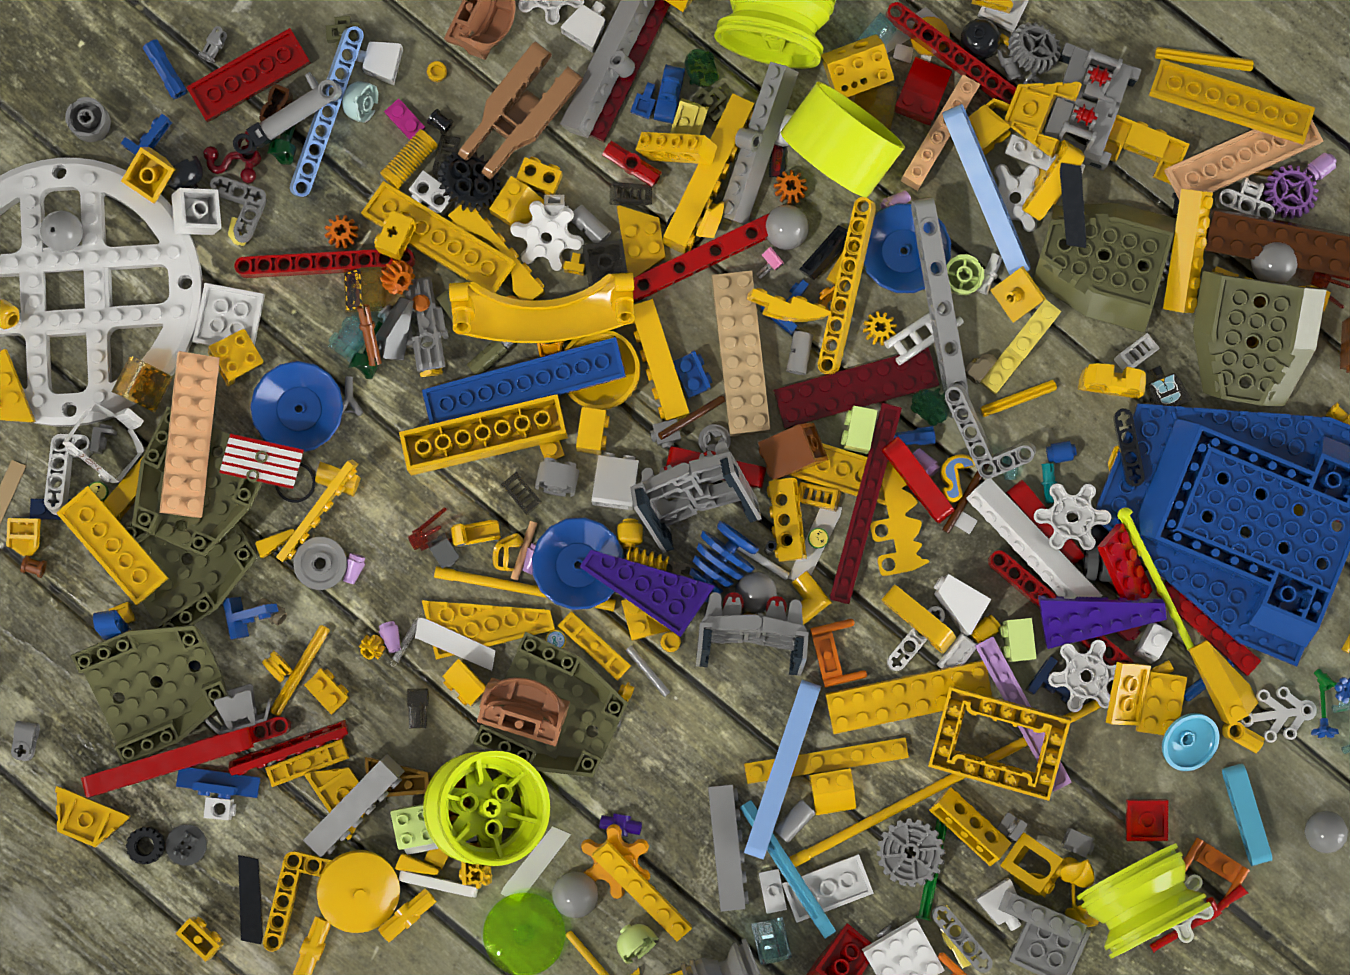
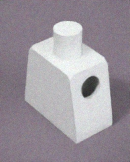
[561,1,606,53]
[356,42,403,85]
[1133,622,1172,664]
[974,878,1021,931]

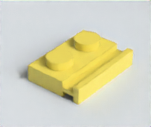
[670,98,709,135]

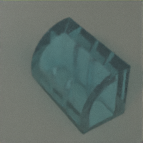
[855,12,897,46]
[751,917,792,965]

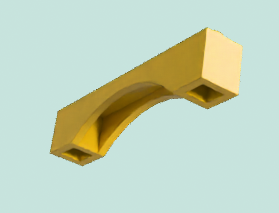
[448,205,545,301]

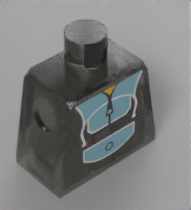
[1146,366,1192,407]

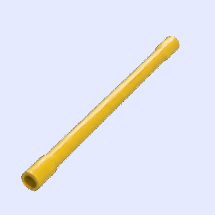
[434,566,616,612]

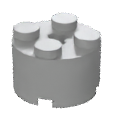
[65,97,111,142]
[535,458,579,497]

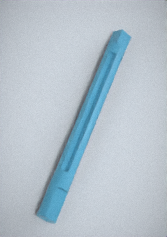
[740,800,836,938]

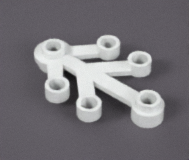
[1238,687,1317,743]

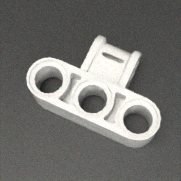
[1215,177,1275,219]

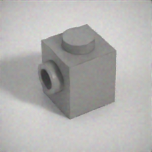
[650,419,681,448]

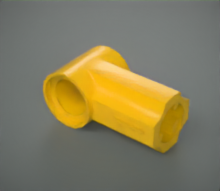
[1221,722,1265,754]

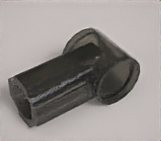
[407,688,429,729]

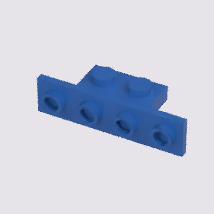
[176,767,261,799]

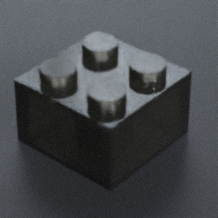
[582,239,628,287]

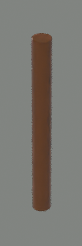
[658,395,725,440]
[942,463,990,534]

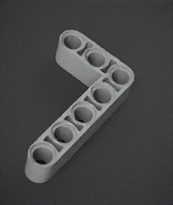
[945,383,1036,479]

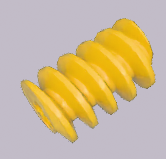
[626,545,670,571]

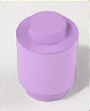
[1306,153,1337,181]

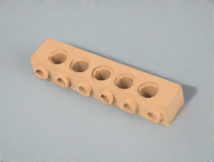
[901,75,980,191]

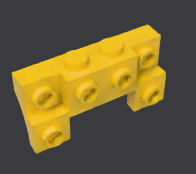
[1104,115,1190,185]

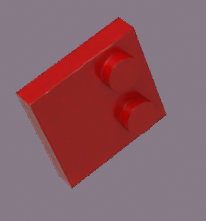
[1126,799,1169,841]

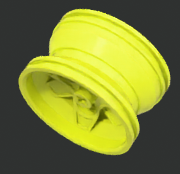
[714,0,836,69]
[423,751,550,866]
[1077,843,1212,959]

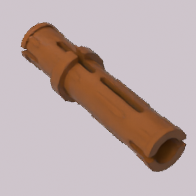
[357,304,382,366]

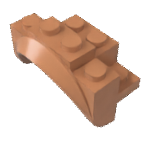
[444,0,516,60]
[477,678,570,746]

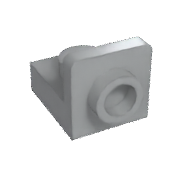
[89,424,117,454]
[997,813,1028,841]

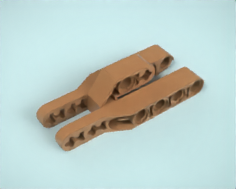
[458,41,583,179]

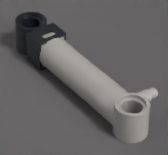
[233,72,342,155]

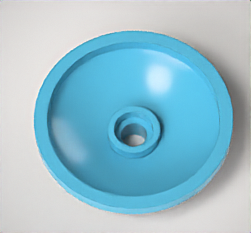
[1162,713,1219,771]

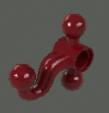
[203,131,261,183]

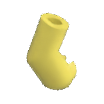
[228,217,247,246]

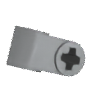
[11,721,40,761]

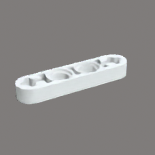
[887,606,945,671]
[398,870,478,898]

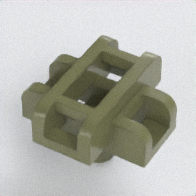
[325,16,360,50]
[692,86,726,123]

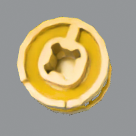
[262,651,293,682]

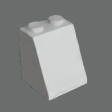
[592,453,639,510]
[933,574,991,636]

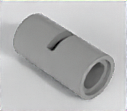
[571,205,611,246]
[786,331,813,375]
[774,799,816,843]

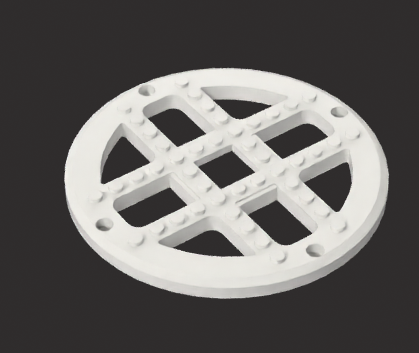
[0,158,203,427]

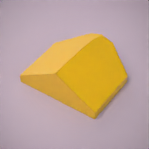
[696,201,724,238]
[6,518,41,556]

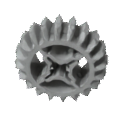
[1007,22,1061,74]

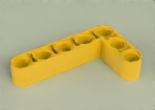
[263,851,333,952]

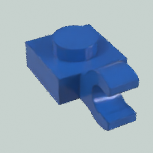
[630,82,656,120]

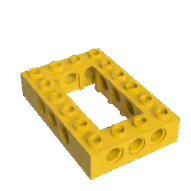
[928,685,1071,801]

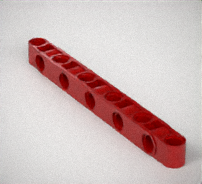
[633,214,769,304]

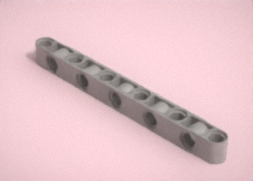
[911,197,970,418]

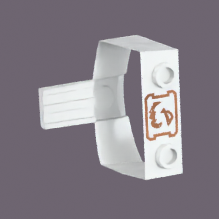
[62,404,144,483]

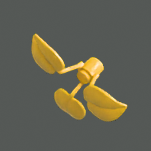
[1013,857,1099,927]

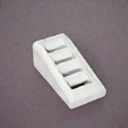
[1114,333,1160,371]

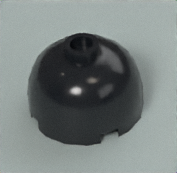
[961,18,1000,60]
[167,155,203,191]

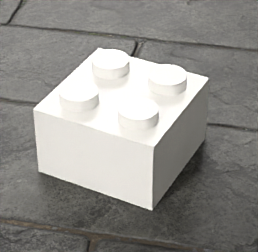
[171,188,221,235]

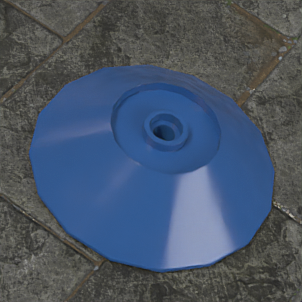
[864,203,951,293]
[250,361,344,452]
[532,517,624,610]

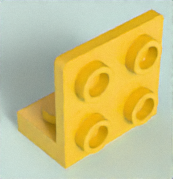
[208,329,263,387]

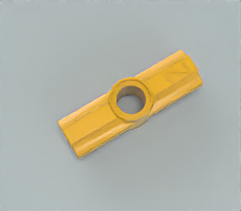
[378,888,437,942]
[293,916,331,975]

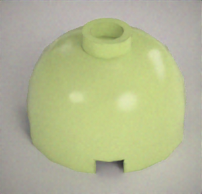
[946,254,984,295]
[617,924,659,964]

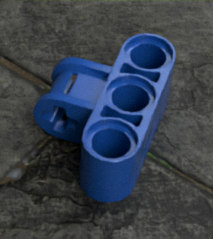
[654,64,685,124]

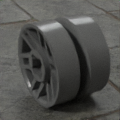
[1083,544,1112,582]

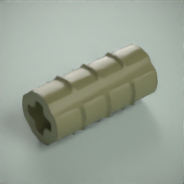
[467,341,508,375]

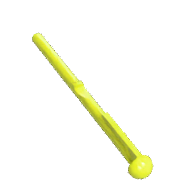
[1117,507,1194,651]

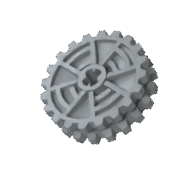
[877,819,946,887]

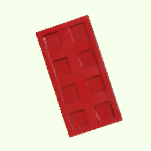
[1097,524,1153,600]

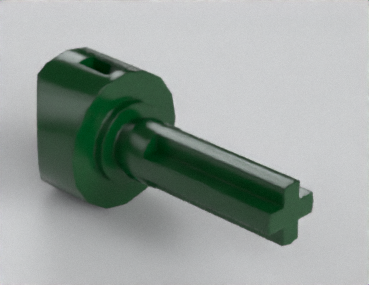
[267,124,297,165]
[348,321,383,379]

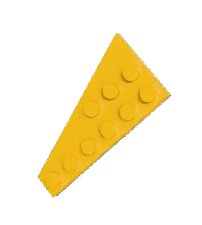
[422,600,555,660]

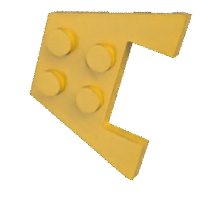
[1004,82,1082,158]

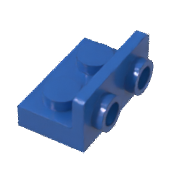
[673,350,713,399]

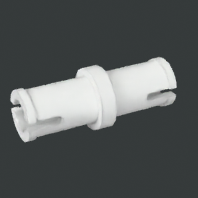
[976,253,1003,295]

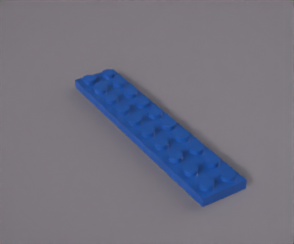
[422,337,626,424]

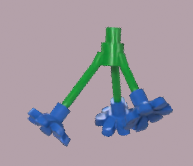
[1311,669,1350,738]

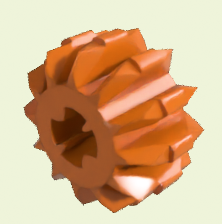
[773,170,808,205]
[325,215,359,249]
[380,260,415,295]

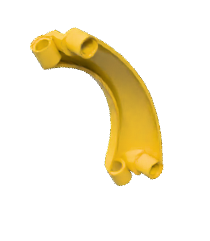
[449,272,635,343]

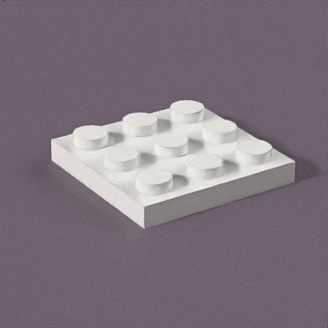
[192,283,265,346]
[862,918,945,975]

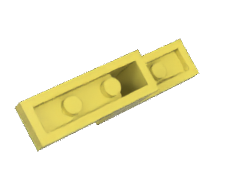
[980,299,1062,395]

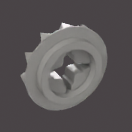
[698,424,731,452]

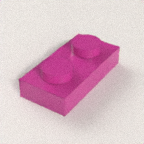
[384,98,426,140]

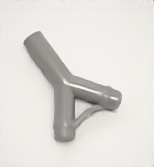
[342,376,363,416]

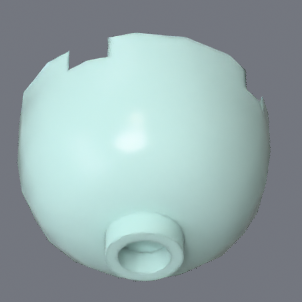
[342,82,378,123]

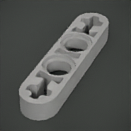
[932,905,993,973]

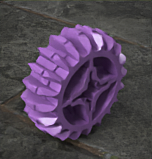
[1263,165,1318,219]

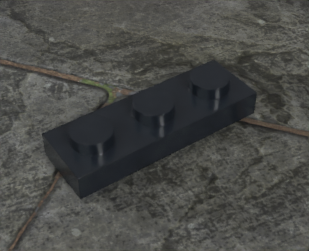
[799,225,848,280]

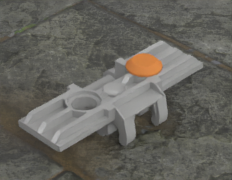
[405,277,449,372]

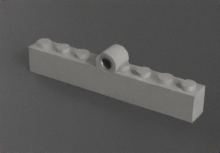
[560,0,655,138]
[722,62,799,225]

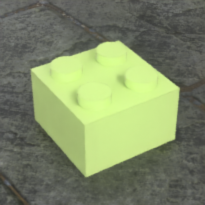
[840,406,878,455]
[999,618,1036,663]

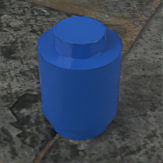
[1046,440,1077,464]

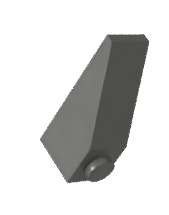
[376,297,414,360]

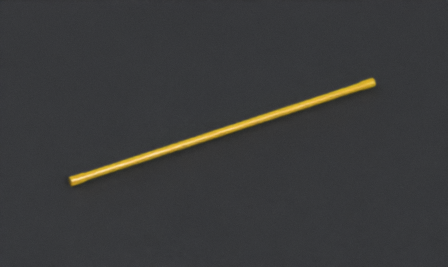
[789,660,1174,868]

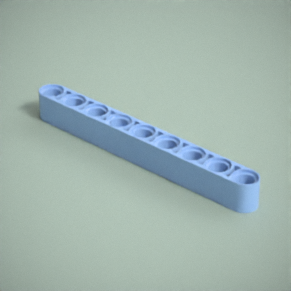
[290,26,364,197]
[942,104,1031,275]
[744,680,821,860]

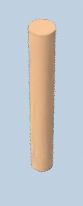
[511,521,538,581]

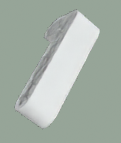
[44,434,93,515]

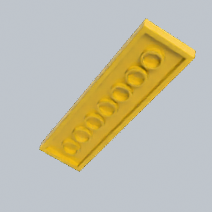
[1149,59,1315,145]
[361,181,516,293]
[825,660,992,734]

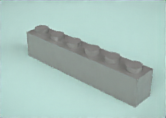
[303,754,405,858]
[708,784,749,911]

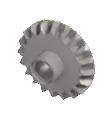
[294,537,347,590]

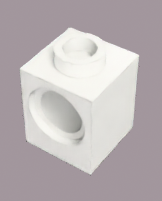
[203,797,236,820]

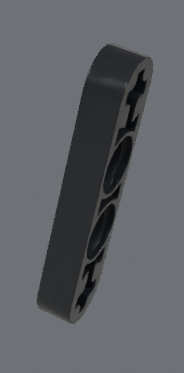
[1113,408,1145,487]

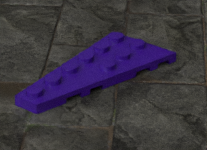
[580,550,716,637]
[1038,596,1167,649]

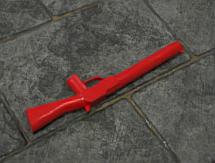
[1149,884,1248,953]

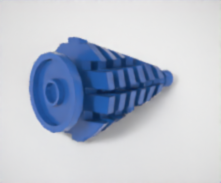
[689,521,760,603]

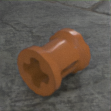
[20,555,47,578]

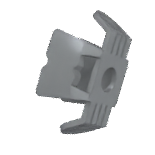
[205,684,272,735]

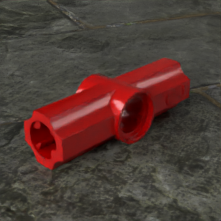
[602,140,662,188]

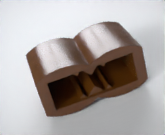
[259,84,293,122]

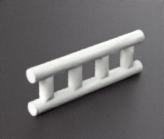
[884,304,964,365]

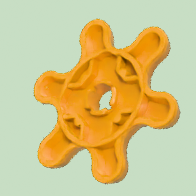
[581,824,651,899]

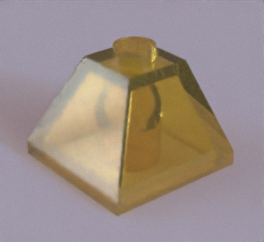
[855,85,898,131]

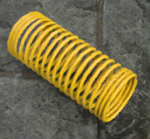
[380,129,438,189]

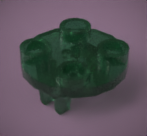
[684,49,719,88]
[910,387,949,426]

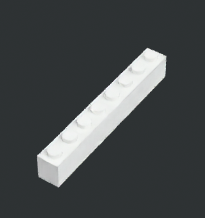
[966,478,1103,599]

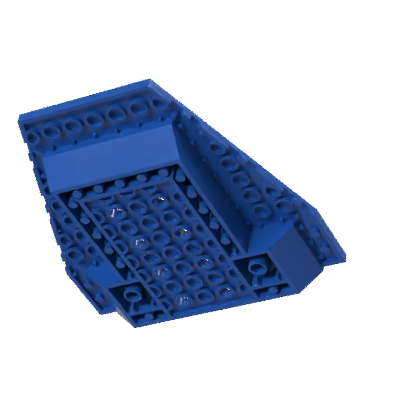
[1095,404,1350,667]

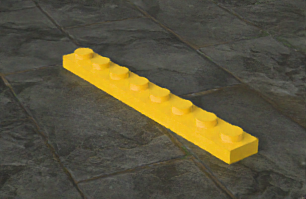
[744,738,909,784]

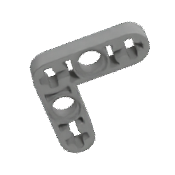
[210,176,267,243]

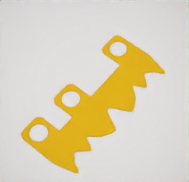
[859,462,930,576]

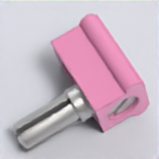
[756,247,784,279]

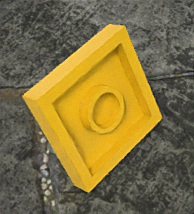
[990,267,1046,323]

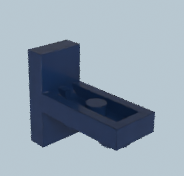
[1025,656,1070,704]

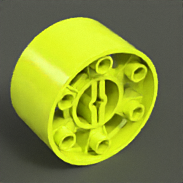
[780,82,905,198]

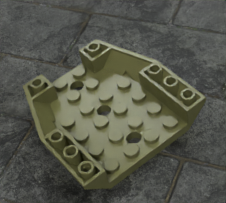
[1033,203,1177,333]
[1193,270,1327,406]
[132,406,268,557]
[123,519,258,628]
[71,625,228,765]
[472,632,628,777]

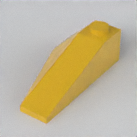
[1188,640,1258,725]

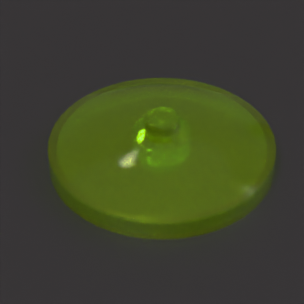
[483,892,566,975]

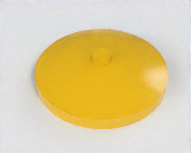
[564,330,640,410]
[316,850,400,933]

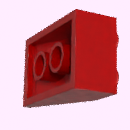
[893,57,952,126]
[806,923,872,975]

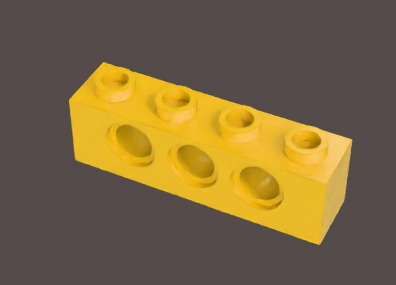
[636,132,717,164]
[767,477,807,562]
[929,787,1012,866]

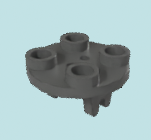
[166,824,208,865]

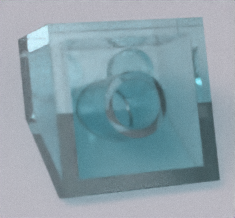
[328,314,365,363]

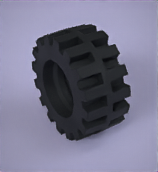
[126,827,165,864]

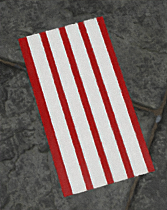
[219,434,304,489]

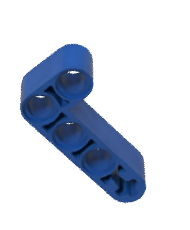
[93,610,131,640]

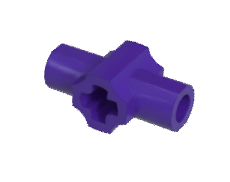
[599,813,642,837]

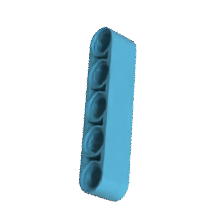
[1222,763,1272,866]

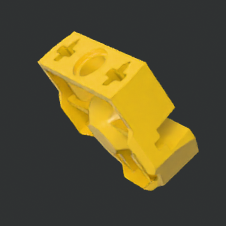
[1078,363,1146,399]

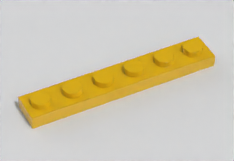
[276,459,359,562]
[592,840,692,941]

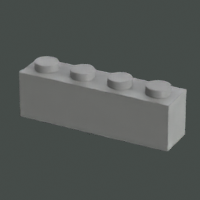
[998,890,1087,944]

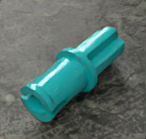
[1041,463,1057,504]

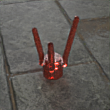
[1310,272,1350,309]
[408,507,453,551]

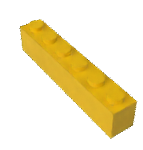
[1163,189,1213,313]
[630,299,689,421]

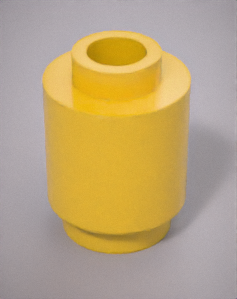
[970,615,1001,644]

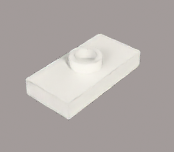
[937,632,977,669]
[758,869,787,914]

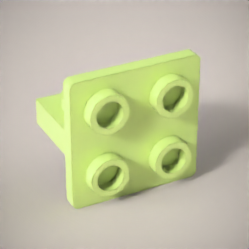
[390,804,434,850]

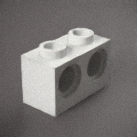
[409,171,454,217]

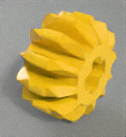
[863,311,897,346]

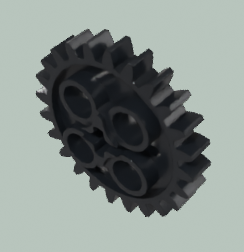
[437,151,502,212]

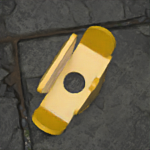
[969,98,1011,155]

